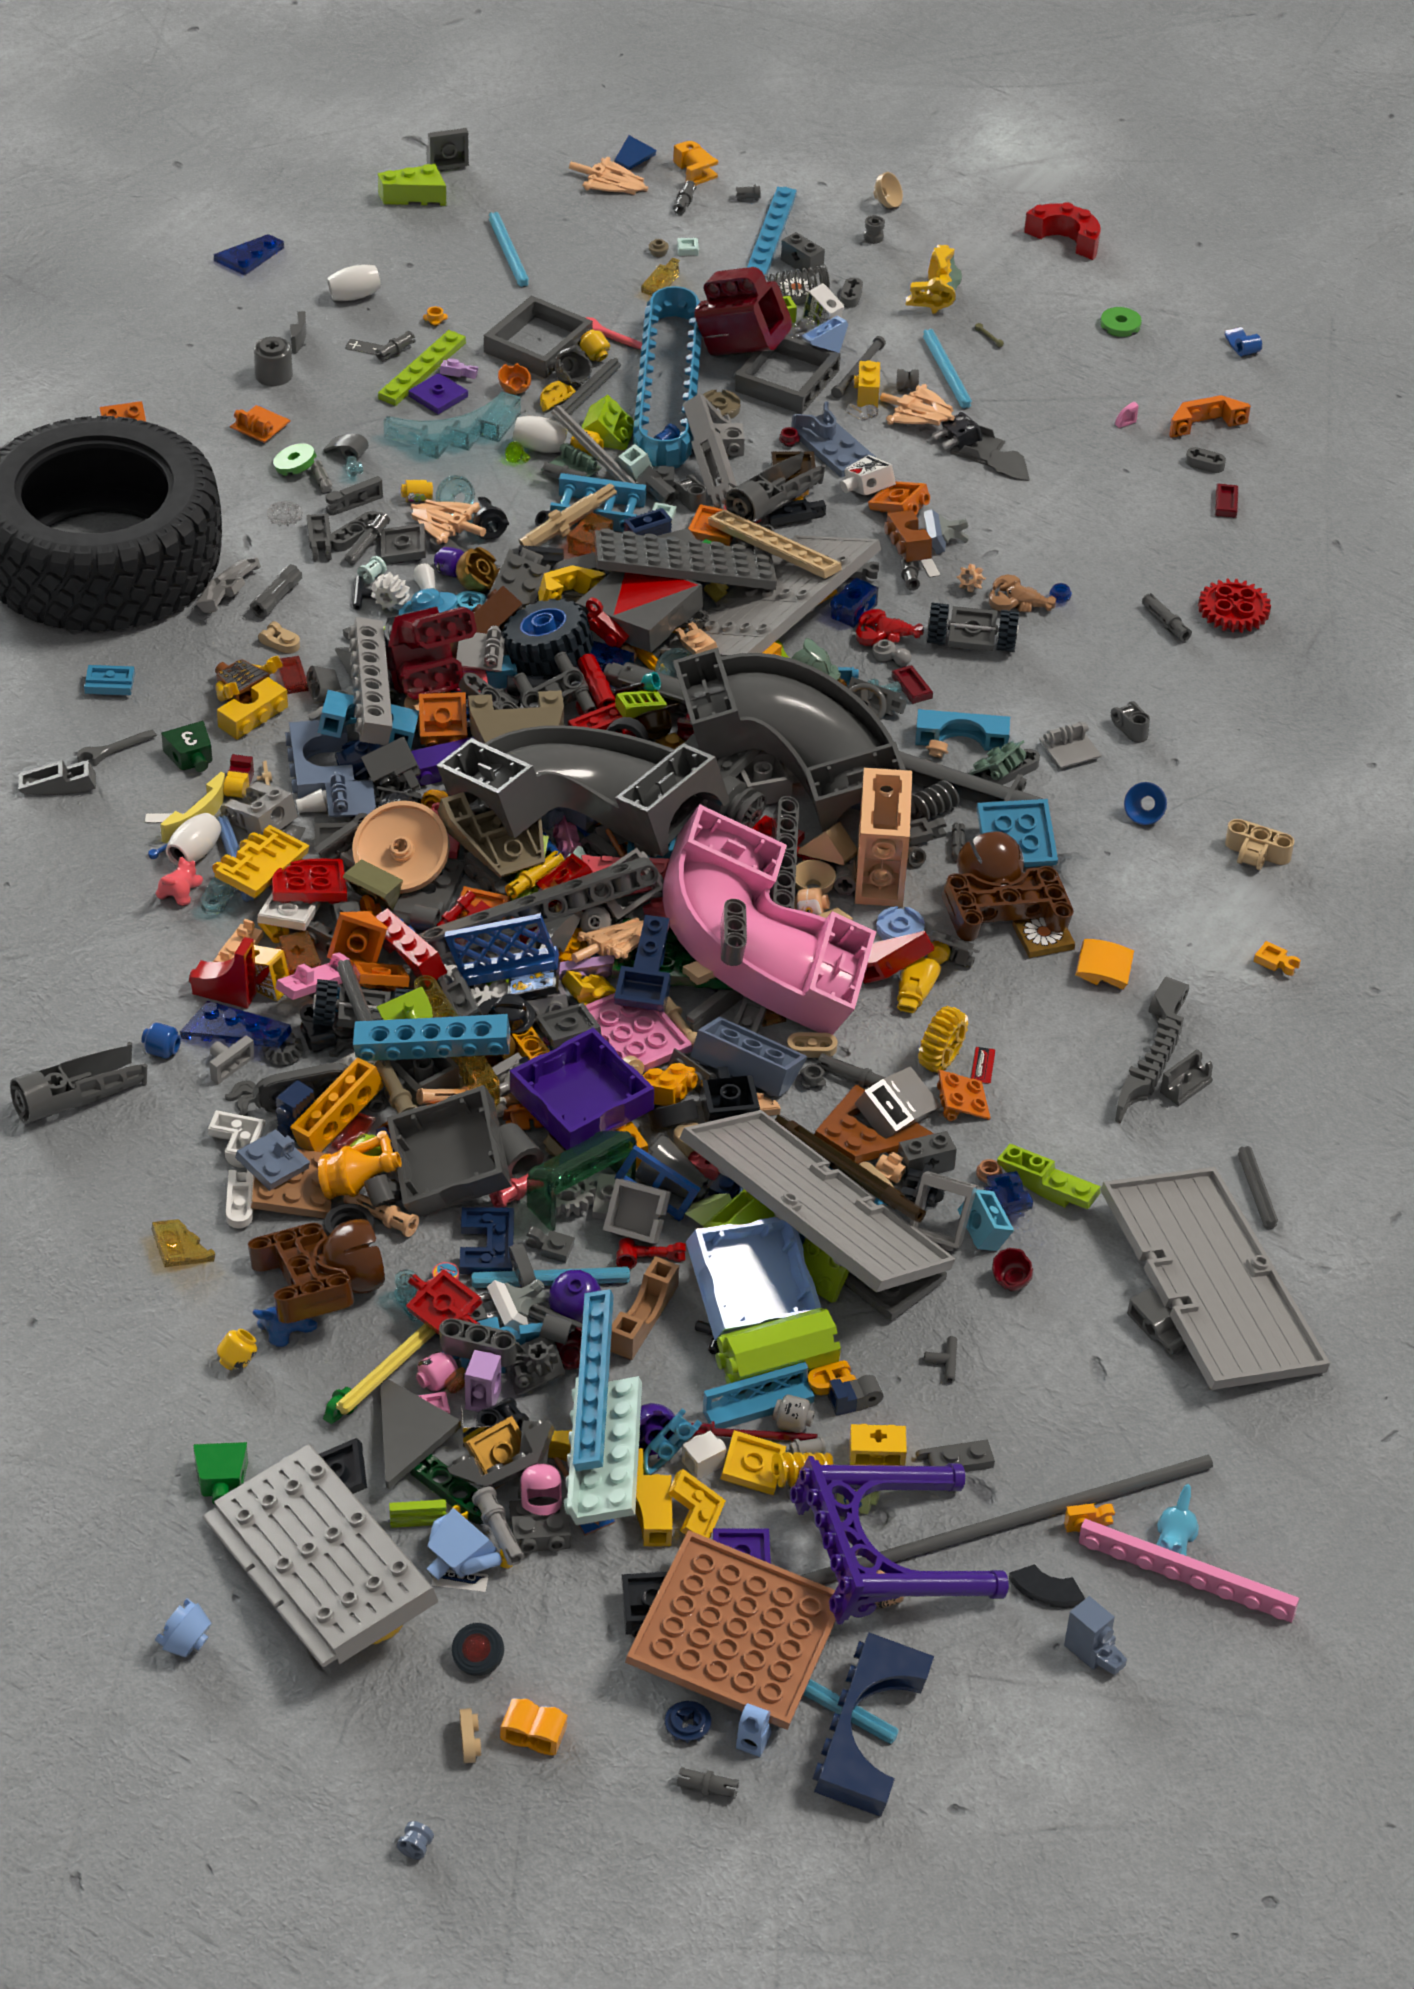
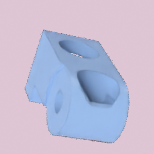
[736,1703,771,1757]

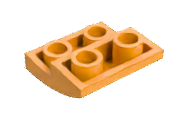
[1075,939,1134,990]

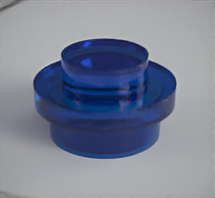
[1049,583,1072,603]

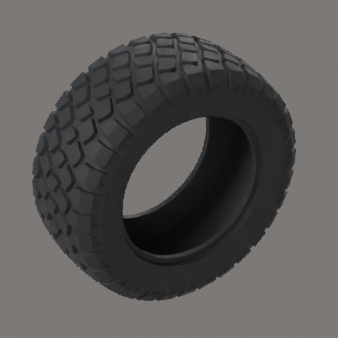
[0,416,222,631]

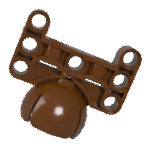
[942,831,1074,942]
[248,1219,385,1323]

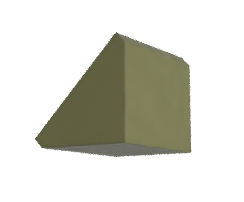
[343,859,403,912]

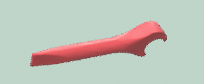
[584,317,642,349]

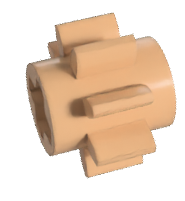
[956,564,986,592]
[875,1152,906,1183]

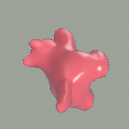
[156,857,203,906]

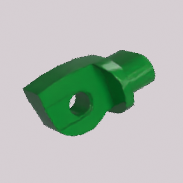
[323,1387,357,1424]

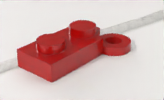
[586,598,629,651]

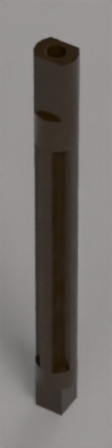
[775,1114,926,1222]

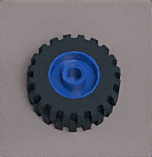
[502,599,594,676]

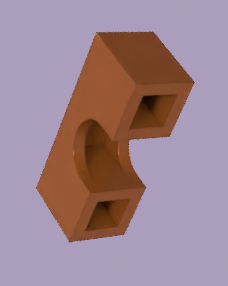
[884,510,932,562]

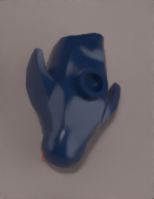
[335,740,385,780]

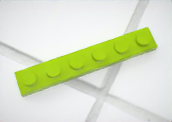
[378,330,466,406]

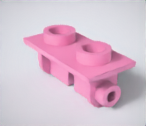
[553,815,582,859]

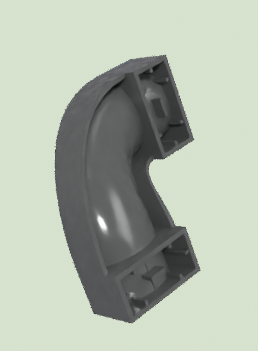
[673,647,916,832]
[437,725,730,857]

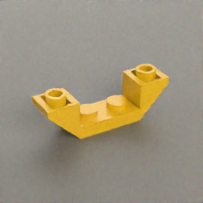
[538,565,606,602]

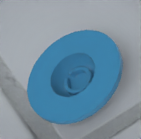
[398,588,458,615]

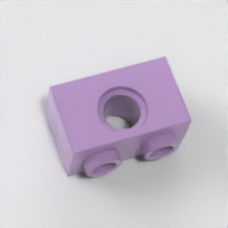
[465,1350,501,1412]

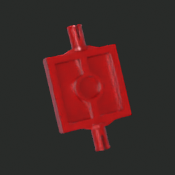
[406,1269,483,1335]

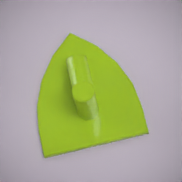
[376,986,433,1020]

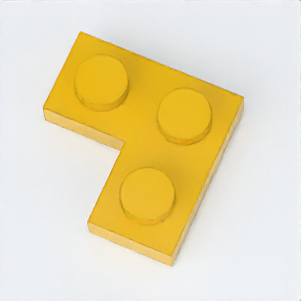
[667,1469,726,1539]

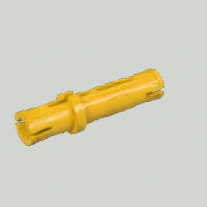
[505,851,564,899]

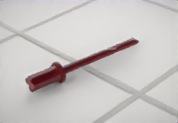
[690,1421,818,1441]

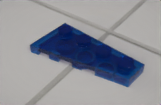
[180,1000,292,1048]

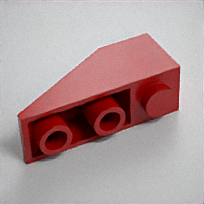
[862,931,934,984]

